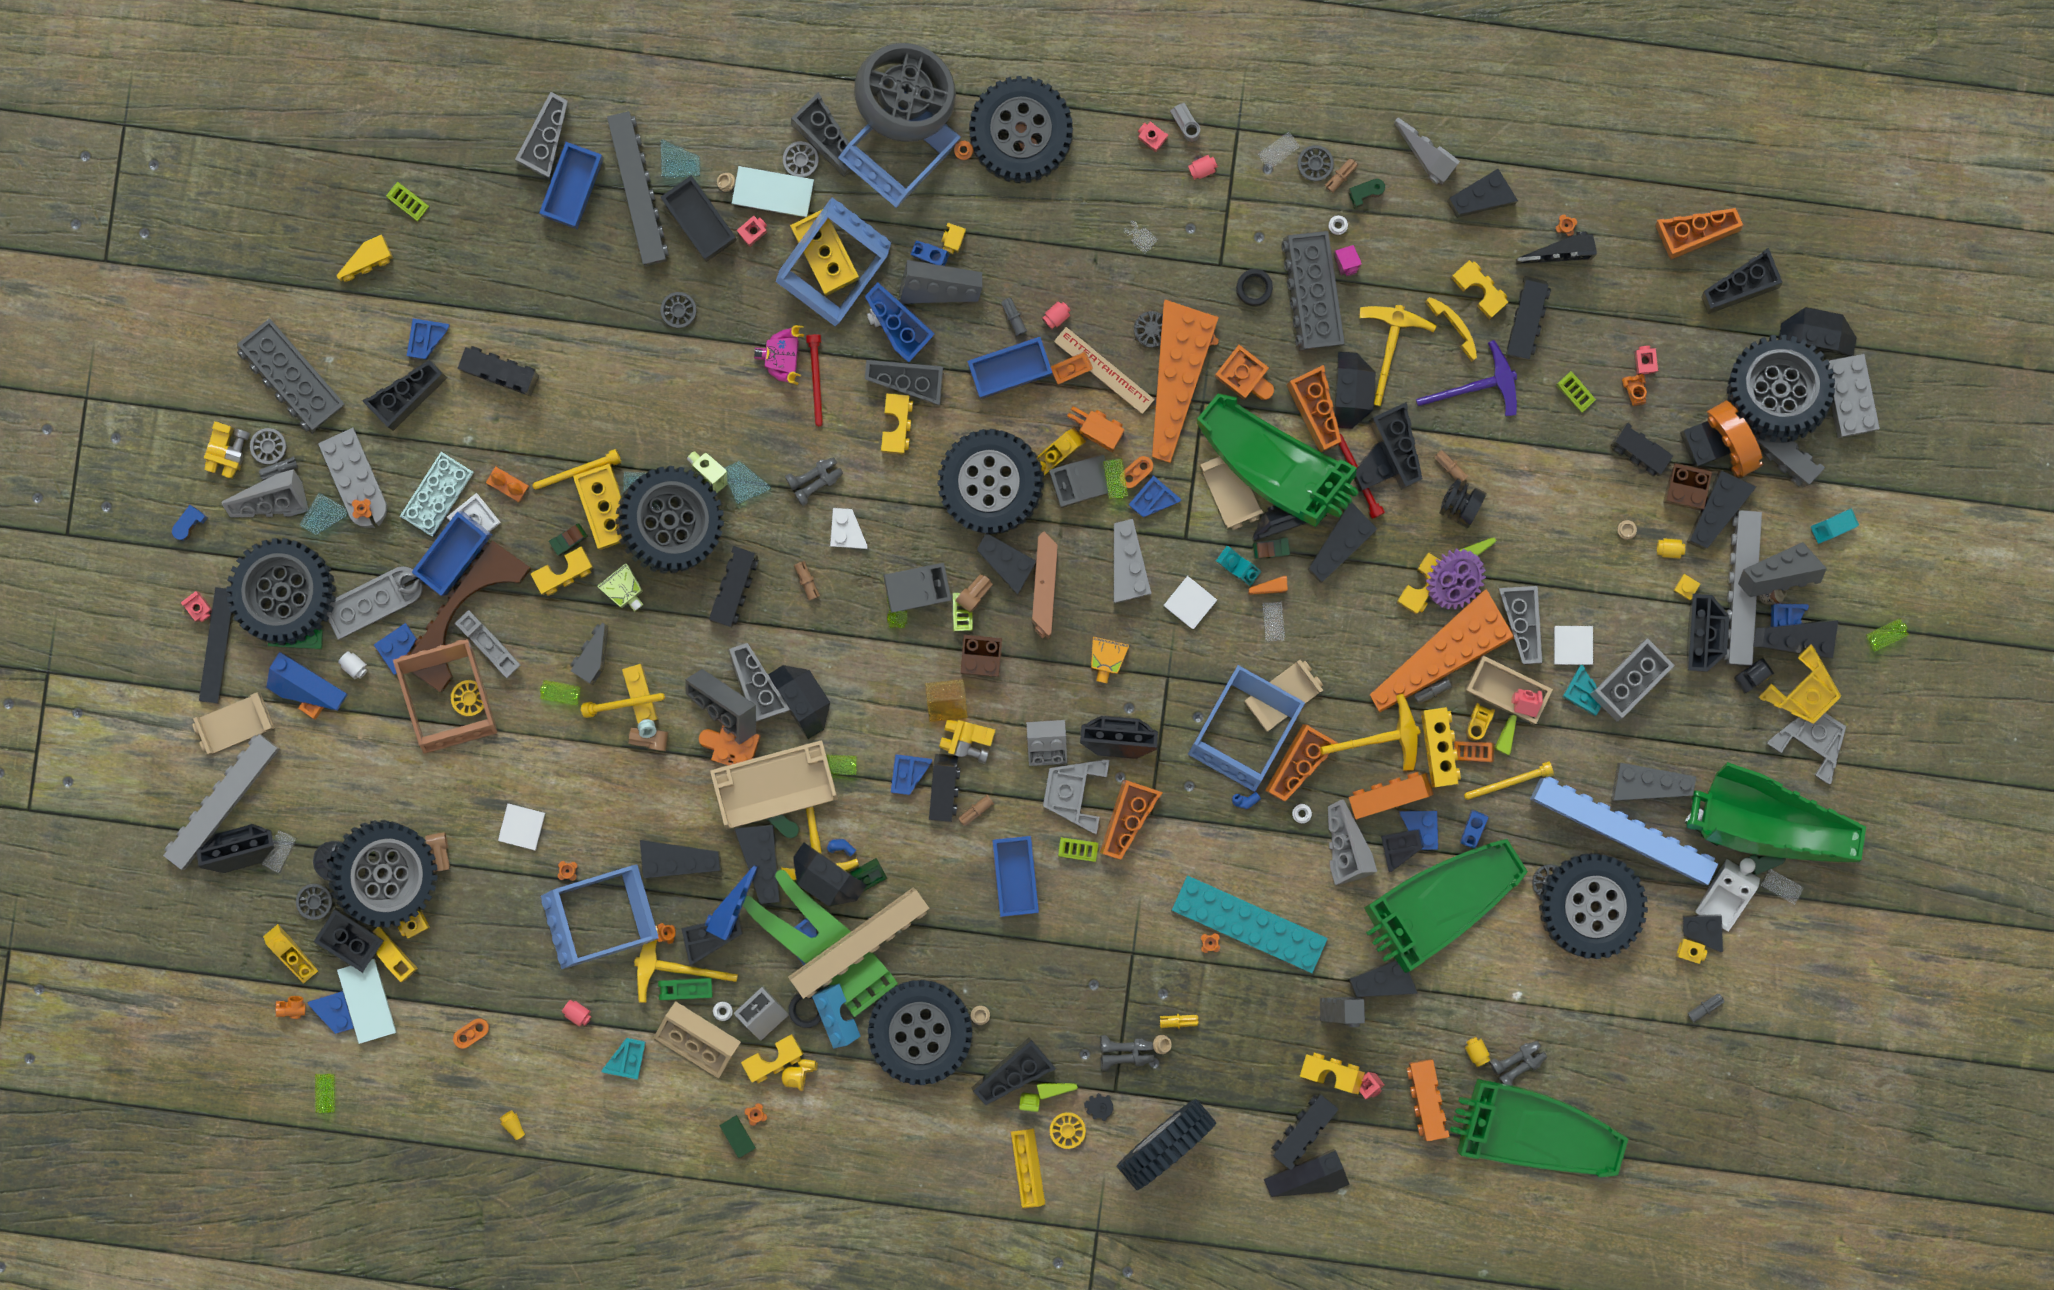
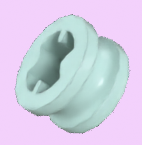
[638,719,656,738]

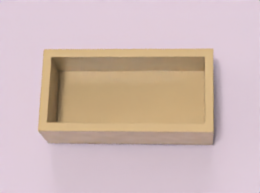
[1465,656,1553,725]

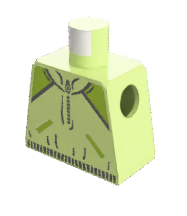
[687,451,727,493]
[598,564,643,612]

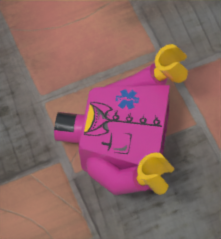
[754,325,804,385]

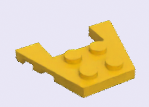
[1759,644,1841,724]

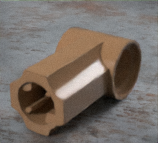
[956,574,993,613]
[628,728,669,751]
[425,832,450,872]

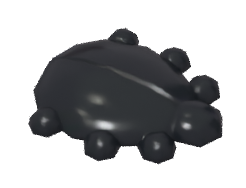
[1084,1093,1113,1121]

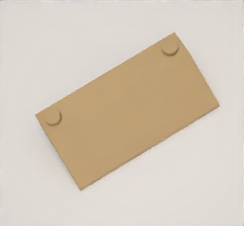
[710,740,838,830]

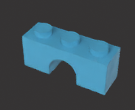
[812,984,861,1048]

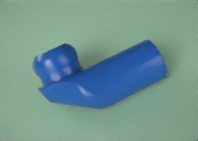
[1232,792,1261,809]
[827,839,856,857]

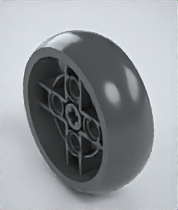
[854,43,956,142]

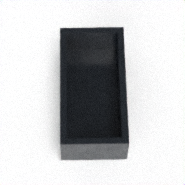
[660,175,737,262]

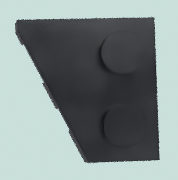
[1354,443,1394,491]

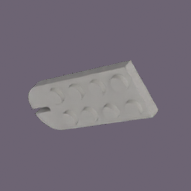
[318,428,387,528]
[326,567,423,640]

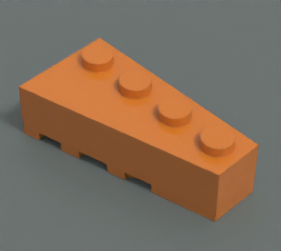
[1655,208,1743,260]
[1286,365,1341,453]
[1265,724,1337,801]
[1349,772,1434,819]
[1100,780,1163,860]
[1406,1059,1449,1141]

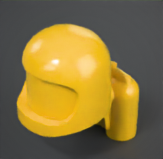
[781,1059,818,1091]

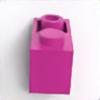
[1334,245,1362,276]

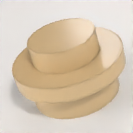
[717,173,736,192]
[1617,520,1637,540]
[971,1006,990,1025]
[1153,1035,1172,1054]

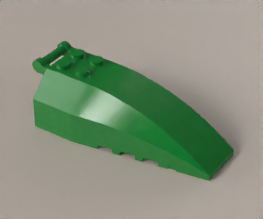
[1687,762,1866,862]

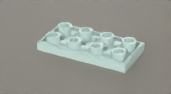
[732,166,814,218]
[400,452,474,537]
[337,959,397,1044]

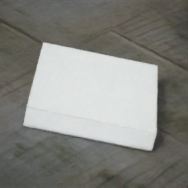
[447,493,501,532]
[1163,576,1217,629]
[1554,626,1593,665]
[498,804,546,850]

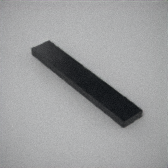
[199,587,232,704]

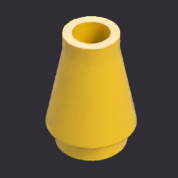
[499,1110,525,1140]

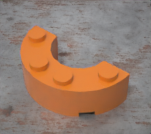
[1707,400,1763,478]

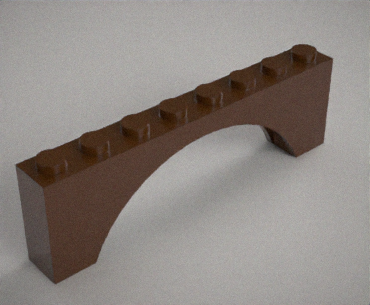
[406,540,532,693]

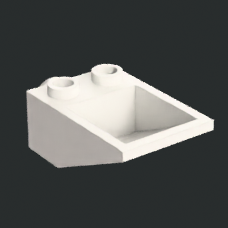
[1695,858,1760,932]

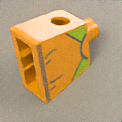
[1091,637,1129,684]

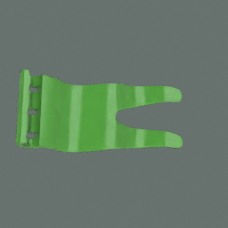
[743,870,898,1017]

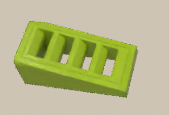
[386,182,429,221]
[1556,371,1596,413]
[1459,538,1497,556]
[953,593,973,631]
[1494,715,1517,756]
[1058,837,1099,862]
[1037,1083,1078,1099]
[1019,1092,1040,1112]

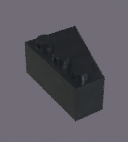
[1447,169,1518,217]
[1611,423,1673,477]
[977,533,1036,595]
[929,754,961,822]
[681,915,743,966]
[1348,959,1418,997]

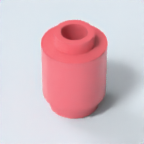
[1188,155,1218,180]
[1042,302,1071,329]
[562,1000,592,1027]

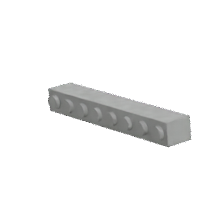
[1723,510,1762,666]
[163,734,280,870]

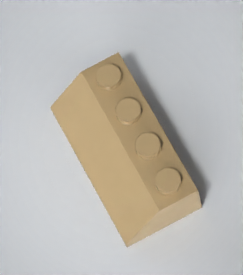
[654,1001,741,1079]

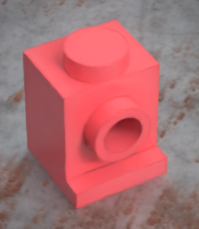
[1138,121,1168,152]
[737,216,767,247]
[1635,346,1658,375]
[181,591,212,622]
[1511,689,1543,717]
[1360,1072,1385,1099]

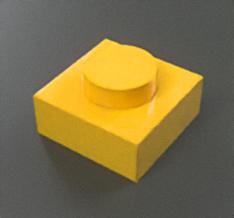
[1673,574,1700,600]

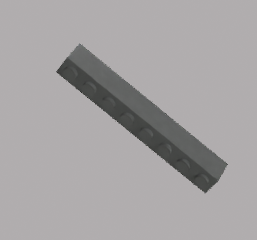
[607,111,669,267]

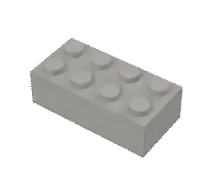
[1828,354,1880,438]
[1590,638,1675,722]

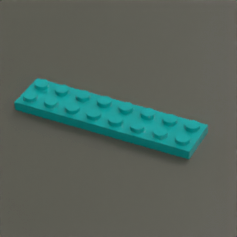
[1172,875,1328,973]

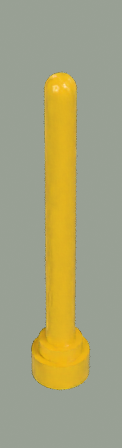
[532,449,621,490]
[581,693,665,718]
[1464,761,1554,800]

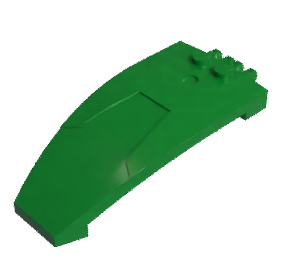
[1197,394,1359,527]
[1364,839,1528,973]
[1450,1079,1628,1177]

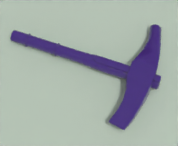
[1416,340,1517,416]

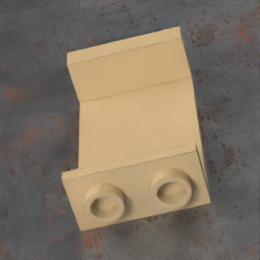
[1200,456,1263,530]
[1244,660,1323,732]
[192,692,275,754]

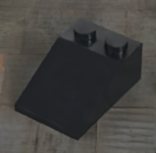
[1680,421,1731,468]
[314,907,384,973]

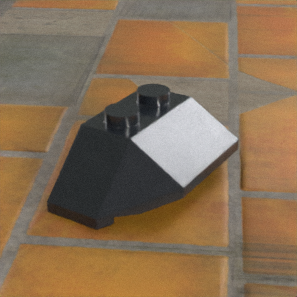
[1778,307,1857,357]
[1334,352,1376,429]
[1252,505,1327,542]
[1687,594,1729,672]
[768,665,830,740]
[1080,716,1158,759]
[197,824,274,873]
[793,842,867,906]

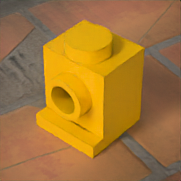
[941,223,966,254]
[398,910,430,938]
[1675,938,1707,964]

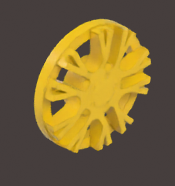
[451,680,484,716]
[1050,1112,1086,1149]

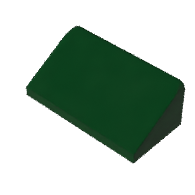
[849,858,887,892]
[719,1115,756,1158]

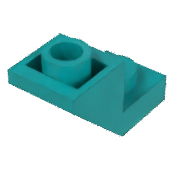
[1810,508,1859,544]
[1216,546,1261,587]

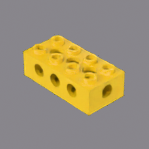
[790,209,860,297]
[573,464,622,550]
[1421,707,1461,788]

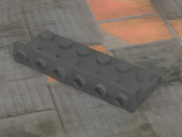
[1282,231,1345,351]
[237,318,345,434]

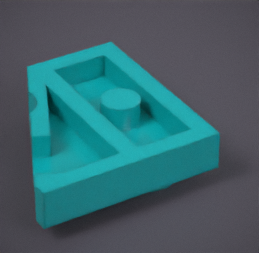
[1562,665,1602,716]
[601,1038,646,1080]

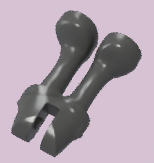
[785,457,843,507]
[1100,1035,1154,1071]
[1489,1041,1548,1086]

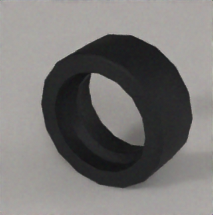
[1236,269,1273,306]
[789,994,822,1028]

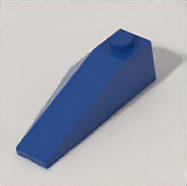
[865,282,935,362]
[266,652,348,711]
[705,865,758,940]

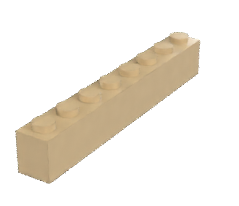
[788,887,929,999]

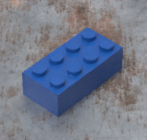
[539,142,604,229]
[967,337,1052,399]
[412,511,492,596]
[993,836,1039,917]

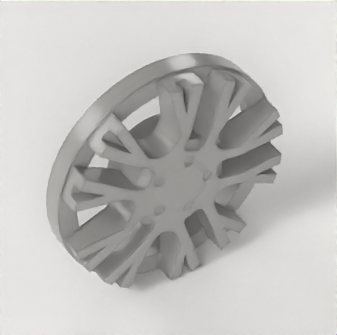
[783,141,819,177]
[250,428,286,464]

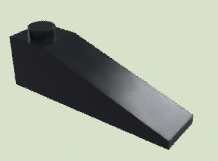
[1516,231,1597,264]
[1264,1149,1350,1197]

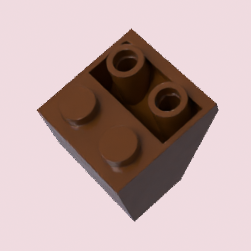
[1663,463,1712,511]
[960,635,1002,677]

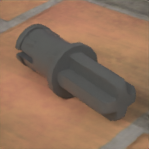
[1002,298,1027,336]
[259,456,298,480]
[1414,677,1452,704]
[1687,993,1725,1023]

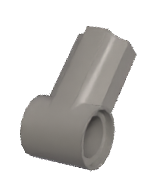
[1170,103,1200,142]

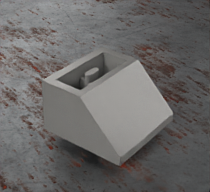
[1026,720,1067,766]
[734,986,789,1041]

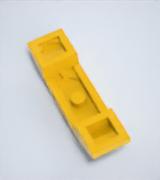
[1425,297,1477,362]

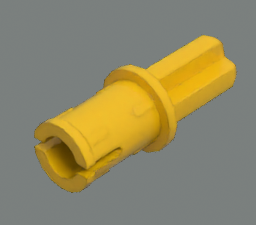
[1160,1014,1199,1029]

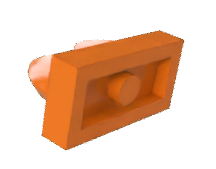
[486,466,529,503]

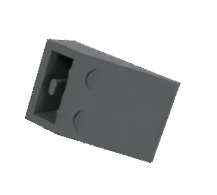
[1049,455,1115,508]
[883,563,951,613]
[570,623,608,685]

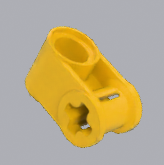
[1466,703,1495,741]

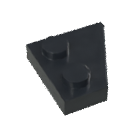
[1381,829,1424,872]
[1682,914,1723,952]

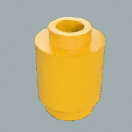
[1657,538,1685,559]
[1464,1037,1490,1067]

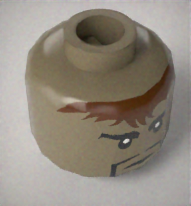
[1757,589,1787,605]

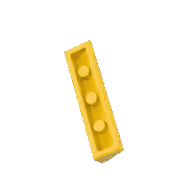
[1011,1128,1045,1208]

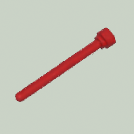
[806,334,823,427]
[1338,434,1385,519]

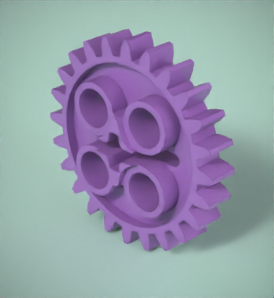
[1426,549,1486,609]

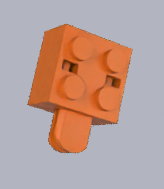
[1214,345,1274,400]
[1067,406,1125,453]
[699,725,761,765]

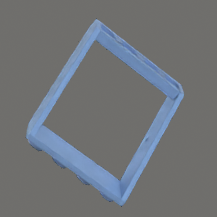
[838,92,961,207]
[776,198,891,326]
[1188,665,1305,792]
[541,865,659,969]

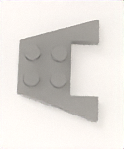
[1766,713,1846,785]
[1043,760,1109,834]

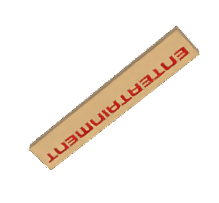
[1054,327,1155,415]

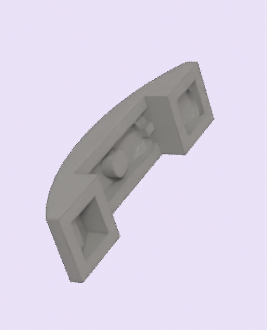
[455,610,521,678]

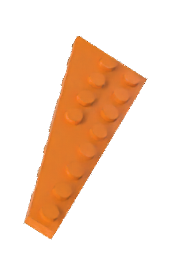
[1152,300,1219,463]
[1370,589,1514,712]

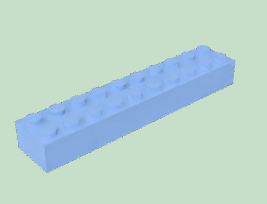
[1530,776,1718,885]

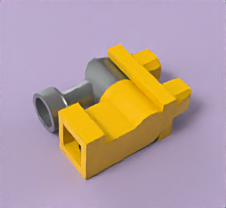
[204,421,250,479]
[939,720,995,764]

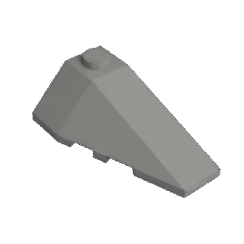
[1394,118,1460,185]
[222,469,308,517]
[1328,800,1377,885]

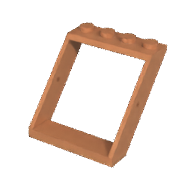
[1032,532,1058,639]
[393,639,498,753]

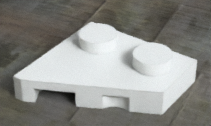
[830,508,868,549]

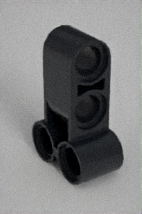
[1734,658,1774,694]

